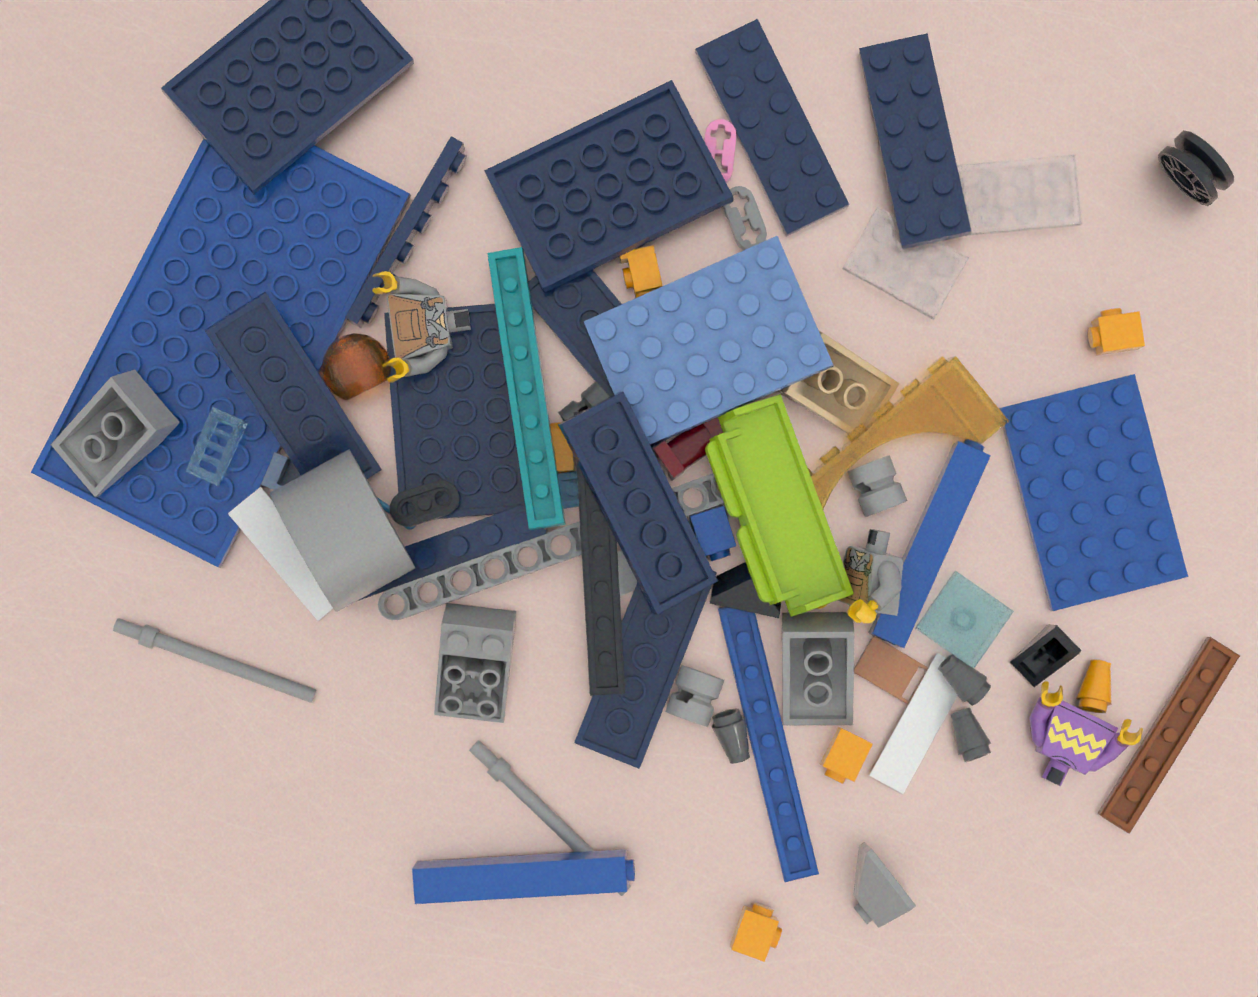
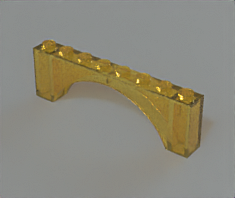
[739,356,1009,527]

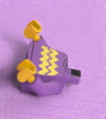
[1030,681,1143,787]

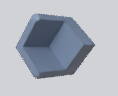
[261,452,301,490]

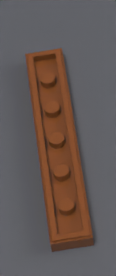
[1098,637,1240,834]

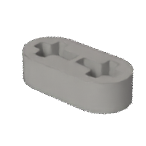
[723,186,767,250]

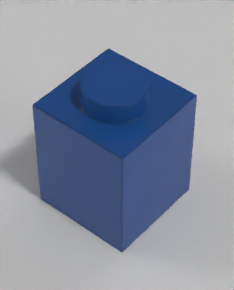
[689,506,736,561]

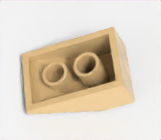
[778,331,900,443]

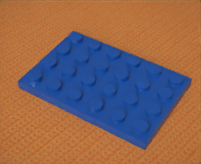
[998,374,1188,611]

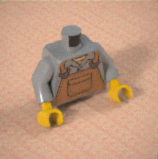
[372,271,471,383]
[818,529,903,624]

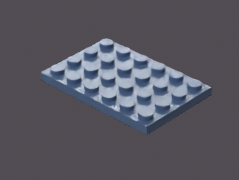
[583,236,834,446]

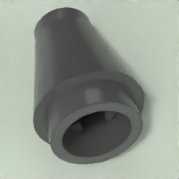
[938,654,991,706]
[951,708,991,762]
[712,709,750,764]

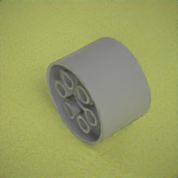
[270,449,415,612]

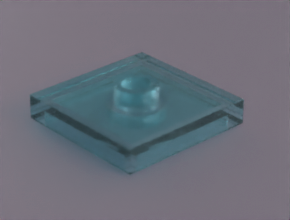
[915,571,1014,668]

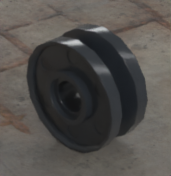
[1158,130,1234,206]

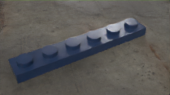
[345,136,467,328]
[356,504,548,602]

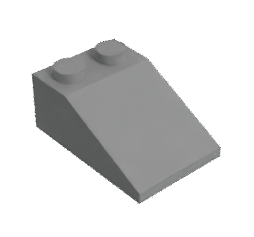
[51,370,180,497]
[782,612,854,725]

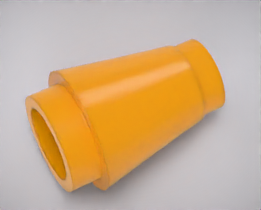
[1076,659,1112,713]

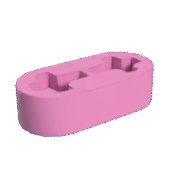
[704,119,736,183]

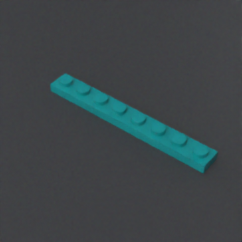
[487,247,566,530]

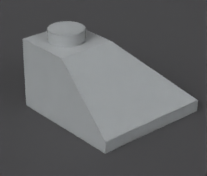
[853,842,916,928]

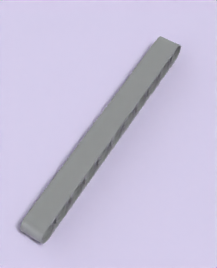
[378,474,724,620]

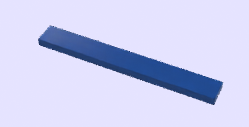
[718,607,819,882]

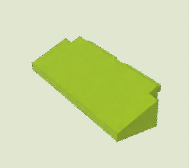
[705,394,854,617]

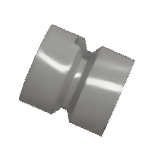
[847,455,907,517]
[665,665,724,727]

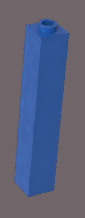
[869,439,991,648]
[412,849,635,904]

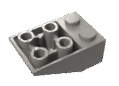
[434,603,516,723]

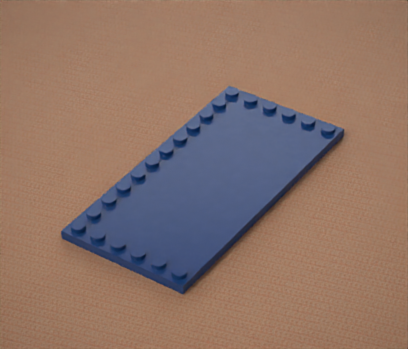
[31,138,411,568]

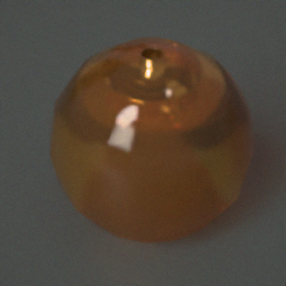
[322,333,391,401]

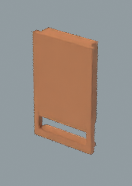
[854,636,928,704]

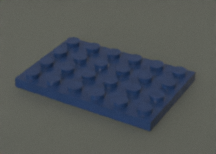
[161,0,414,195]
[484,80,734,293]
[384,304,525,520]

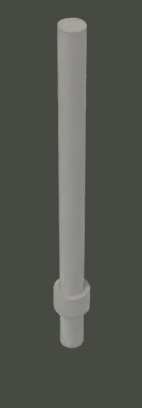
[113,618,316,703]
[469,740,631,896]

